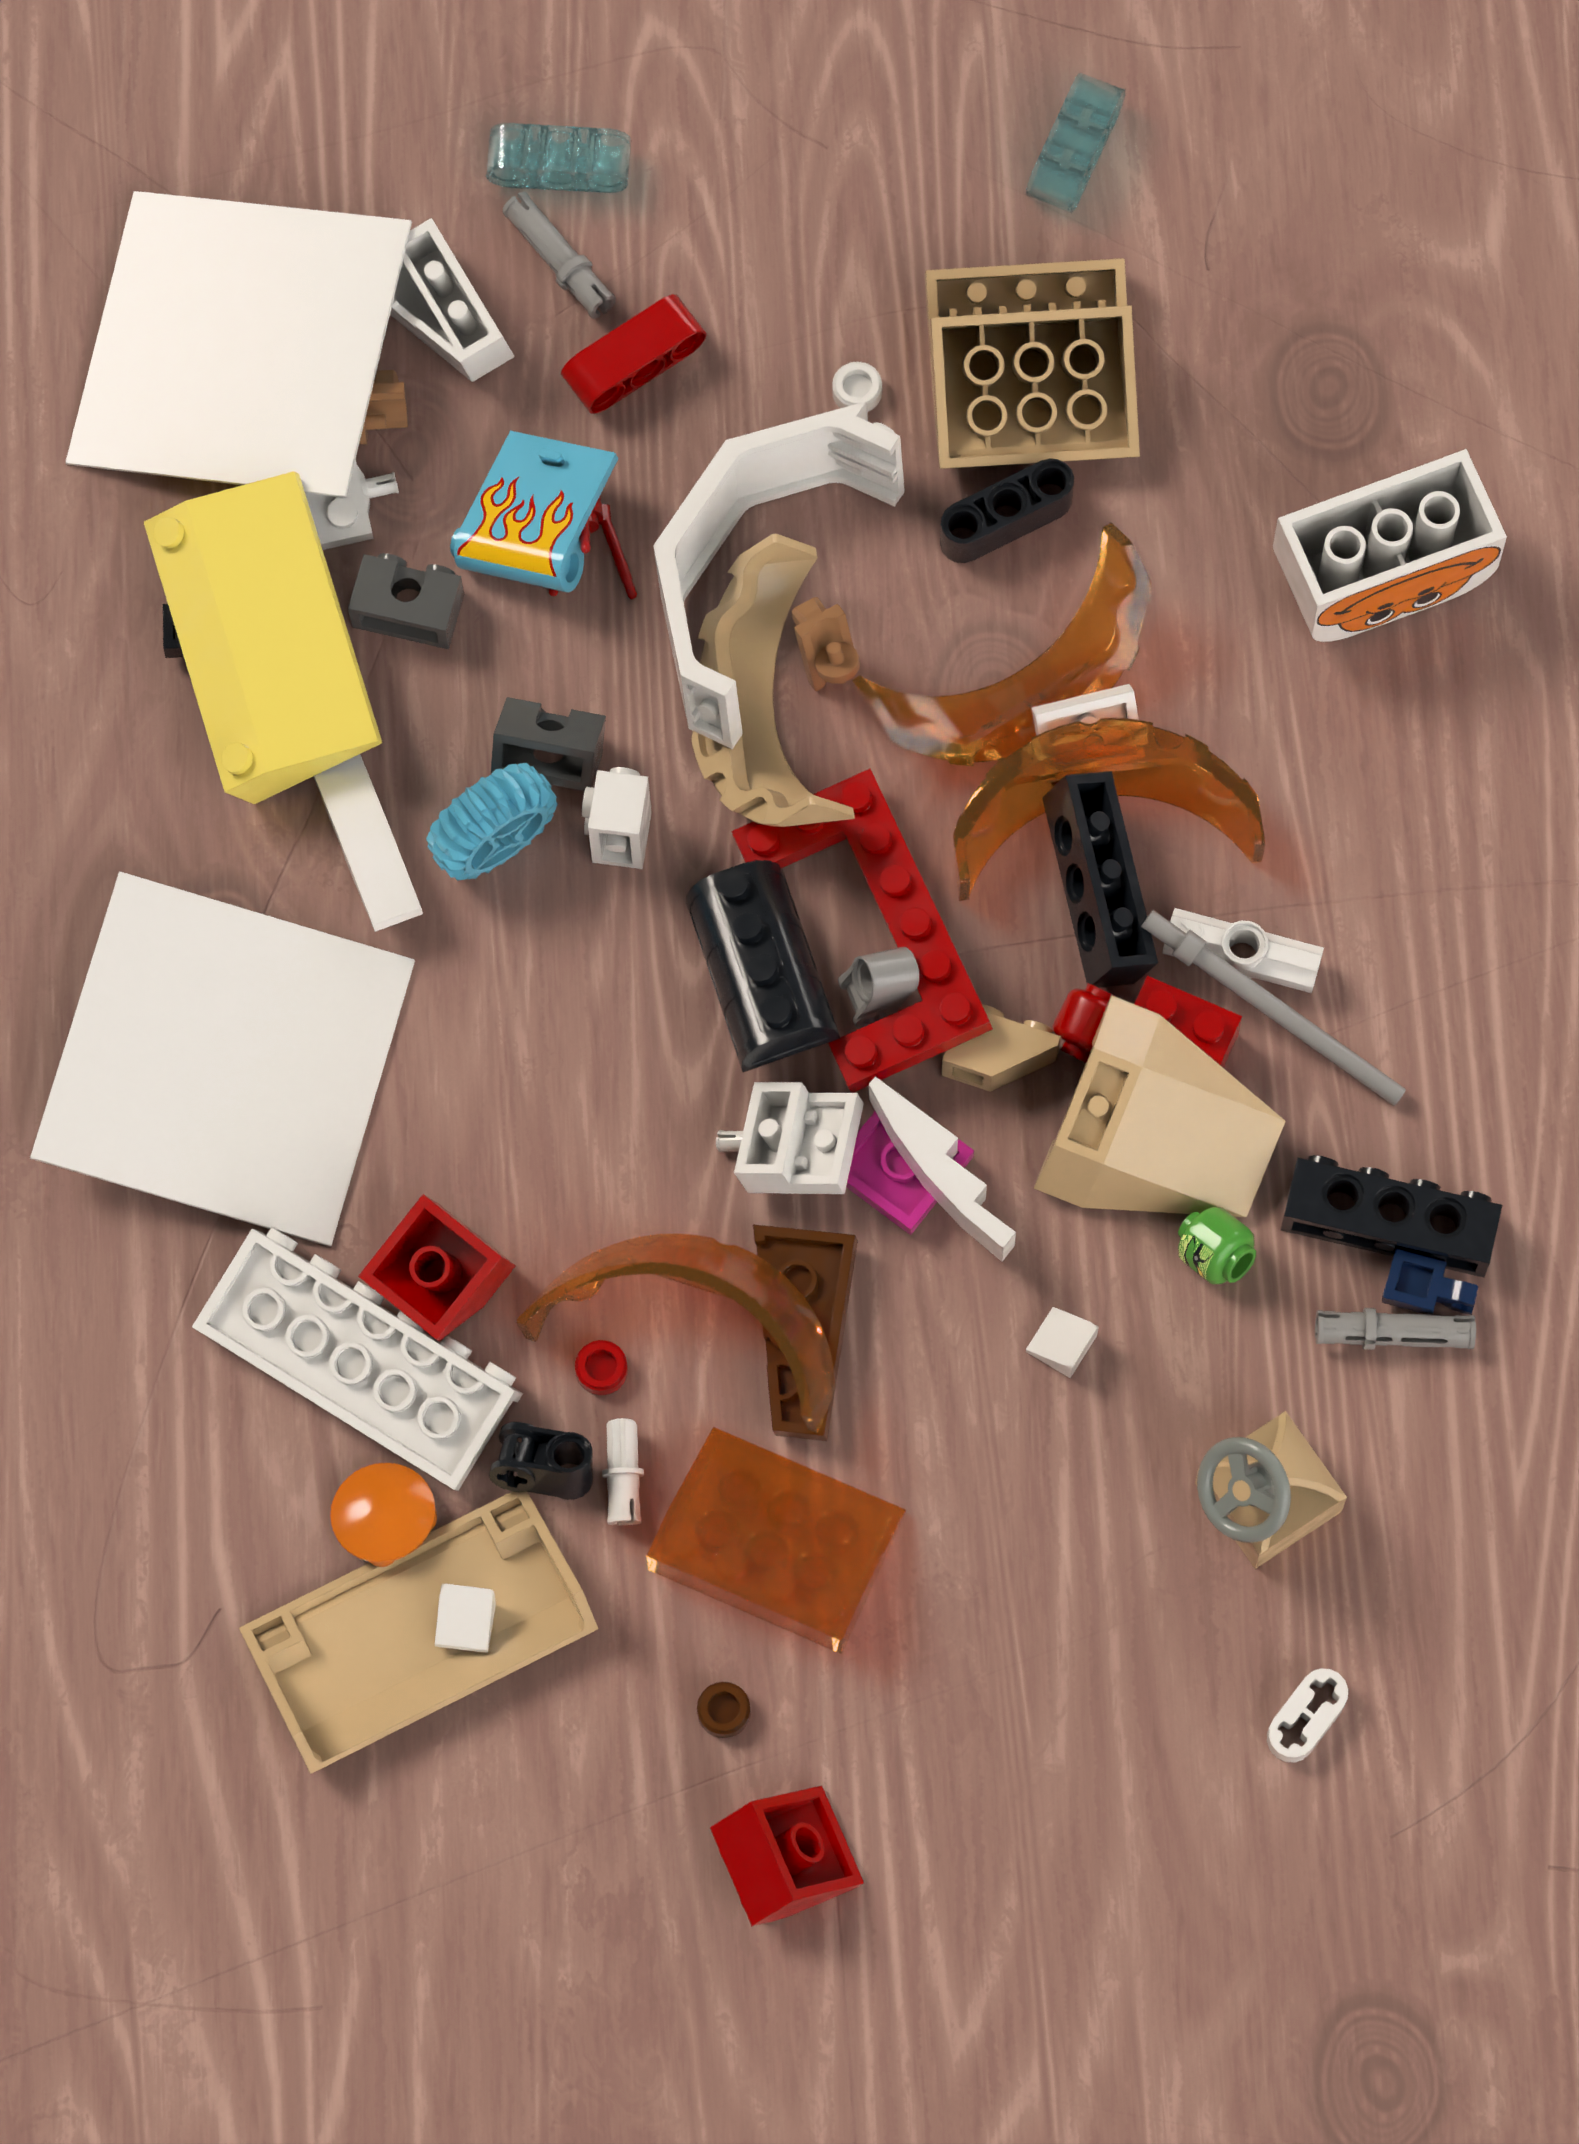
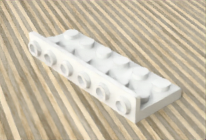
[192,1227,523,1491]

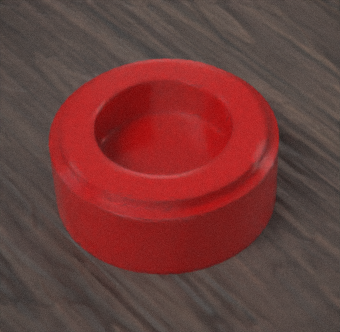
[575,1340,628,1395]

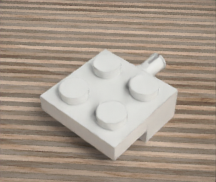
[716,1082,864,1194]

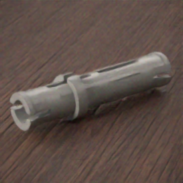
[502,192,616,319]
[1315,1308,1476,1350]

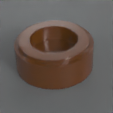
[697,1682,751,1738]

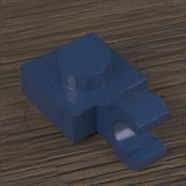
[1382,1249,1479,1315]

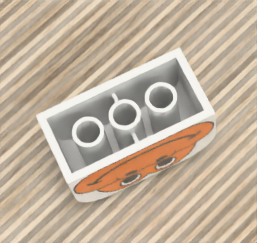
[1273,449,1507,642]

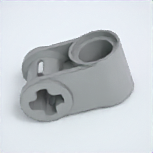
[837,947,919,1029]

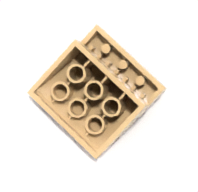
[925,258,1140,469]

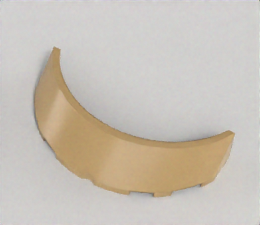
[691,534,855,827]

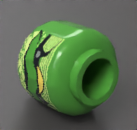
[1178,1207,1256,1284]

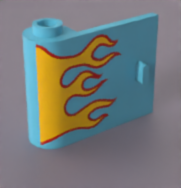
[450,431,618,592]

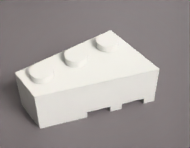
[390,218,515,382]

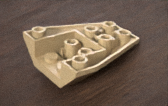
[1034,995,1286,1217]

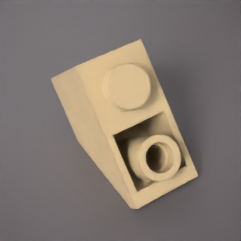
[942,1004,1061,1092]

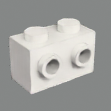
[582,767,652,869]

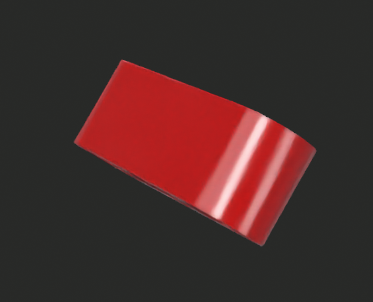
[561,294,707,414]

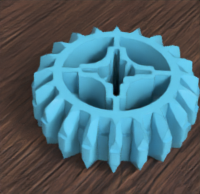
[426,763,558,881]

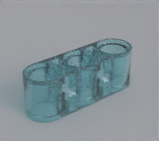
[1026,72,1126,213]
[486,123,631,193]

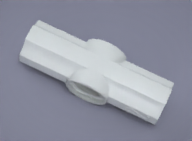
[1163,908,1324,993]

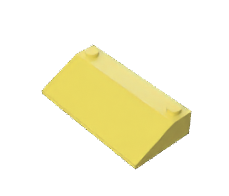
[144,471,382,805]

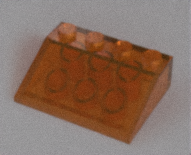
[646,1427,906,1654]

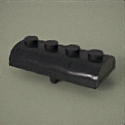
[686,860,841,1072]

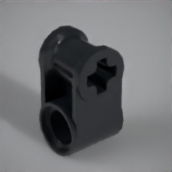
[489,1422,593,1500]

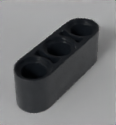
[940,458,1074,563]

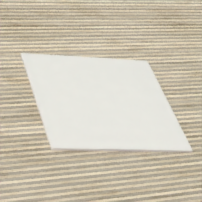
[65,191,412,498]
[30,871,415,1247]

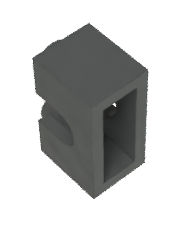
[348,553,464,649]
[491,697,606,791]

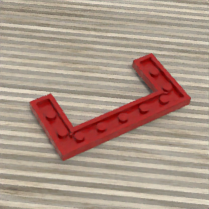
[731,768,993,1093]

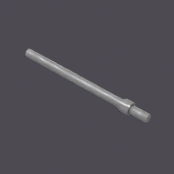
[1141,910,1406,1106]

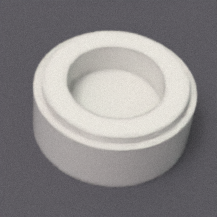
[832,362,882,412]

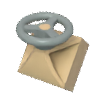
[1195,1411,1347,1569]

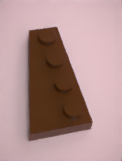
[753,1224,858,1441]

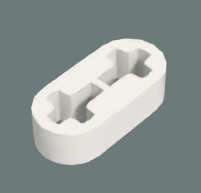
[1267,1668,1348,1762]

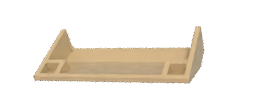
[239,1492,599,1774]

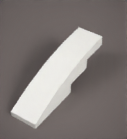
[313,754,423,932]
[869,1076,1016,1262]

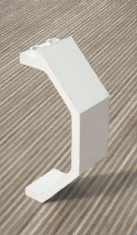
[653,401,905,749]

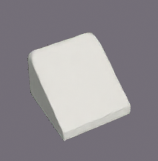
[1025,1307,1099,1378]
[435,1584,496,1653]

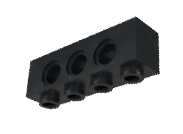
[1042,771,1158,988]
[1281,1155,1502,1278]

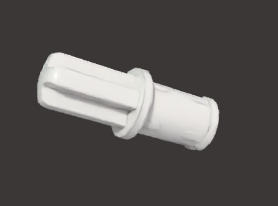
[602,1418,644,1525]

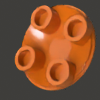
[330,1463,437,1567]

